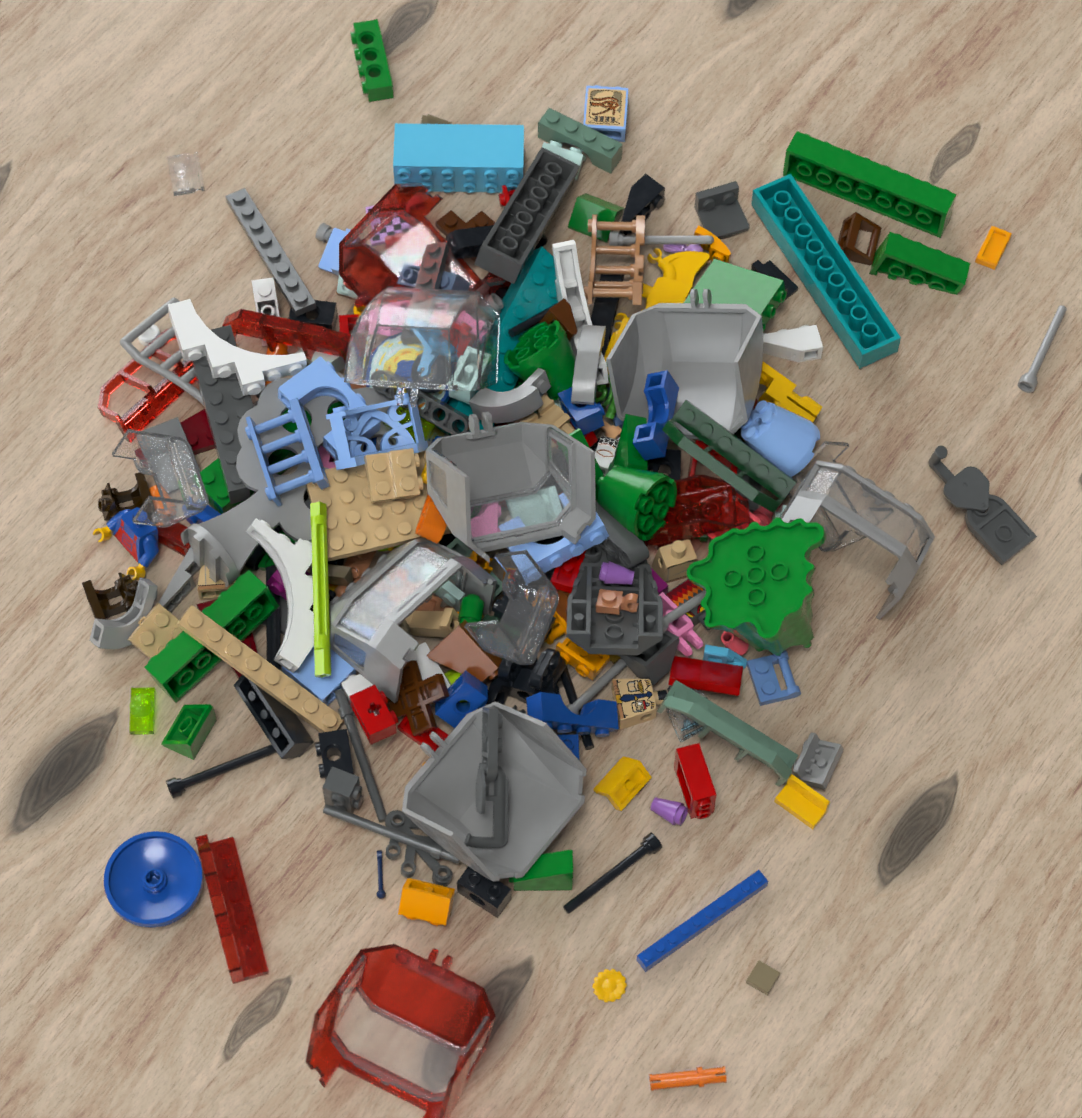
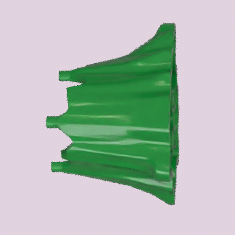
[686,517,827,656]

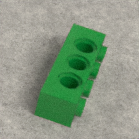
[350,19,394,102]

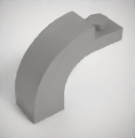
[469,368,551,423]
[89,578,158,649]

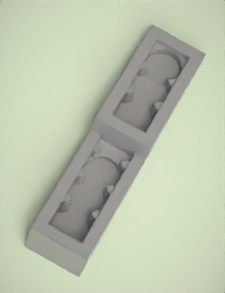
[159,547,200,613]

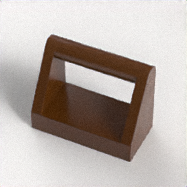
[837,212,882,265]
[539,298,578,342]

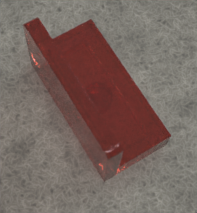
[153,517,191,557]

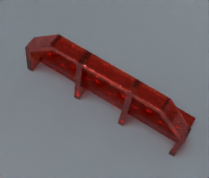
[222,309,364,369]
[98,329,197,441]
[195,834,269,984]

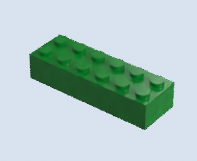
[144,570,279,703]

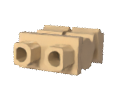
[507,392,575,448]

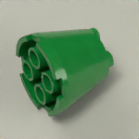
[504,320,576,401]
[596,465,677,541]

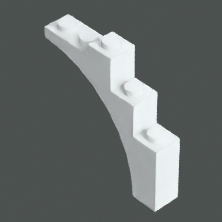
[552,240,609,385]
[168,299,307,396]
[246,518,314,673]

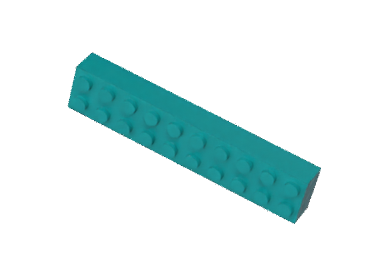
[751,174,901,369]
[435,247,558,436]

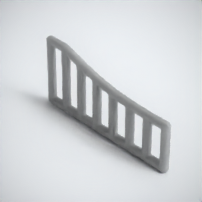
[120,298,262,407]

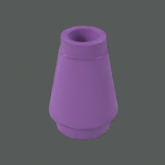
[599,561,634,585]
[650,797,688,825]

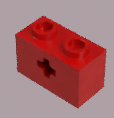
[349,684,399,745]

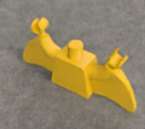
[614,248,710,330]

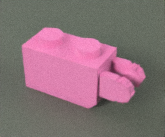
[659,592,704,657]

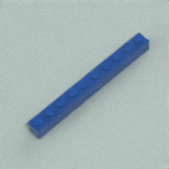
[636,870,768,972]

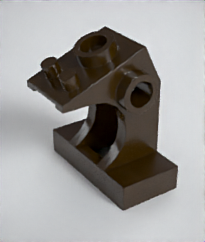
[98,471,157,522]
[82,572,138,619]

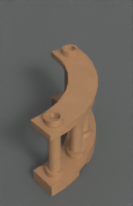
[584,215,646,305]

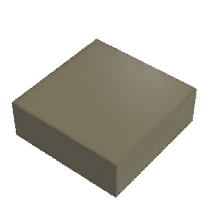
[746,960,780,996]

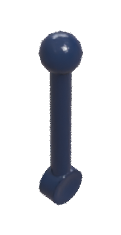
[376,850,386,899]

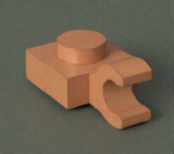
[596,589,638,615]

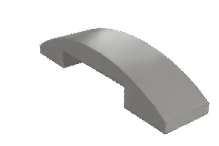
[571,325,606,405]

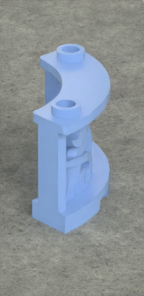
[326,392,428,470]

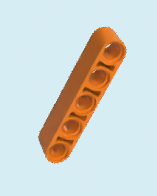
[415,494,447,544]

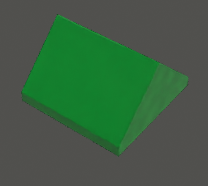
[568,193,625,243]
[161,704,217,760]

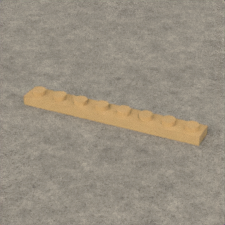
[176,605,343,733]

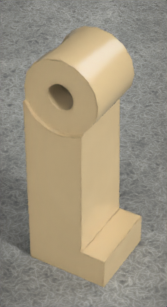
[405,608,460,638]

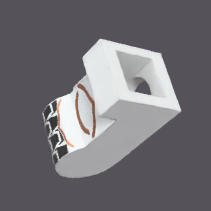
[595,436,619,476]

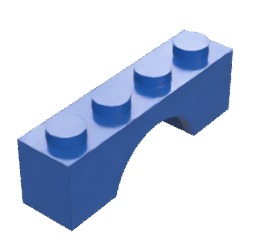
[633,370,679,460]
[526,692,619,737]

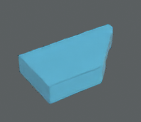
[703,644,747,669]

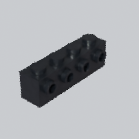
[233,675,314,759]

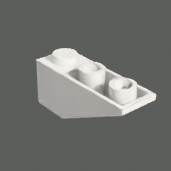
[252,277,284,346]
[763,325,823,363]

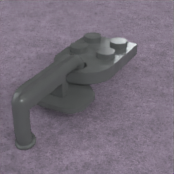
[928,445,1037,565]
[464,707,508,848]

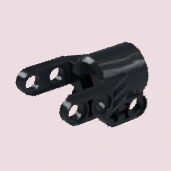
[478,638,566,709]

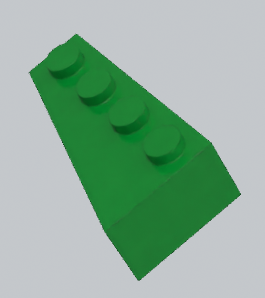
[869,232,971,295]

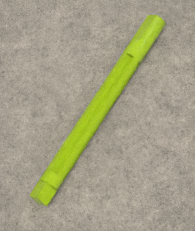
[310,501,331,678]

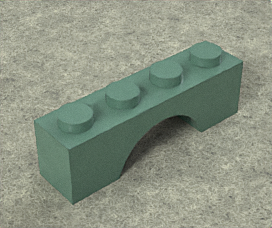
[538,108,623,174]

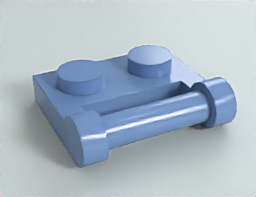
[746,650,801,706]

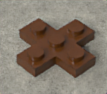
[435,210,495,266]
[386,660,449,736]

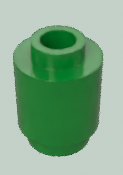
[458,594,485,630]

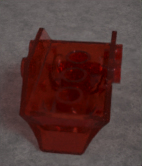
[645,474,750,550]

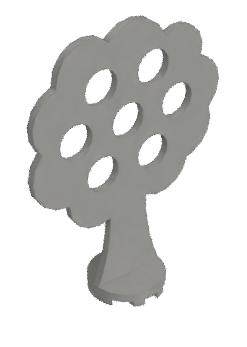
[181,372,430,588]

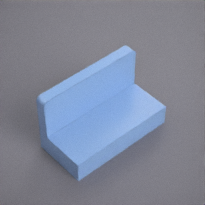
[318,228,358,275]

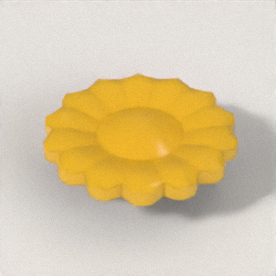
[592,969,627,1002]

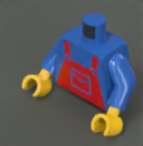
[93,507,159,580]

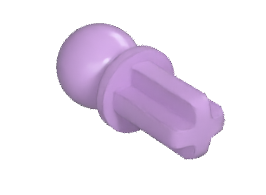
[663,244,703,253]

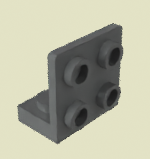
[694,181,750,239]

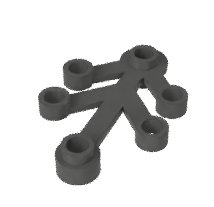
[385,810,452,887]

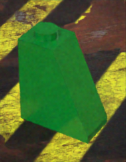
[509,850,573,891]

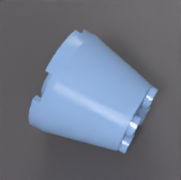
[741,400,820,477]

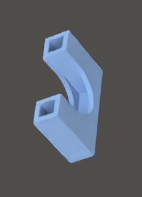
[278,356,381,460]
[498,493,609,582]

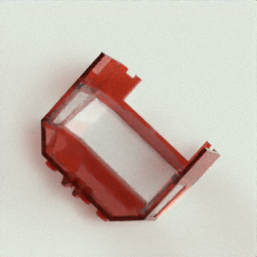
[339,183,507,327]
[305,944,496,1118]

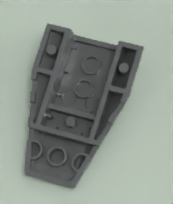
[566,539,663,655]

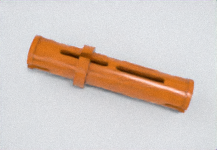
[649,1066,727,1091]

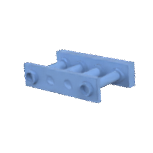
[245,398,330,507]

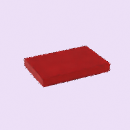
[668,656,743,696]

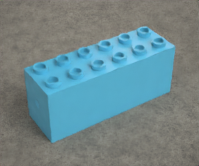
[393,123,524,193]

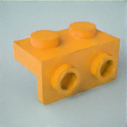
[556,638,610,681]

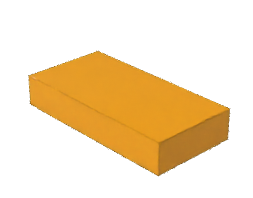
[975,226,1012,270]

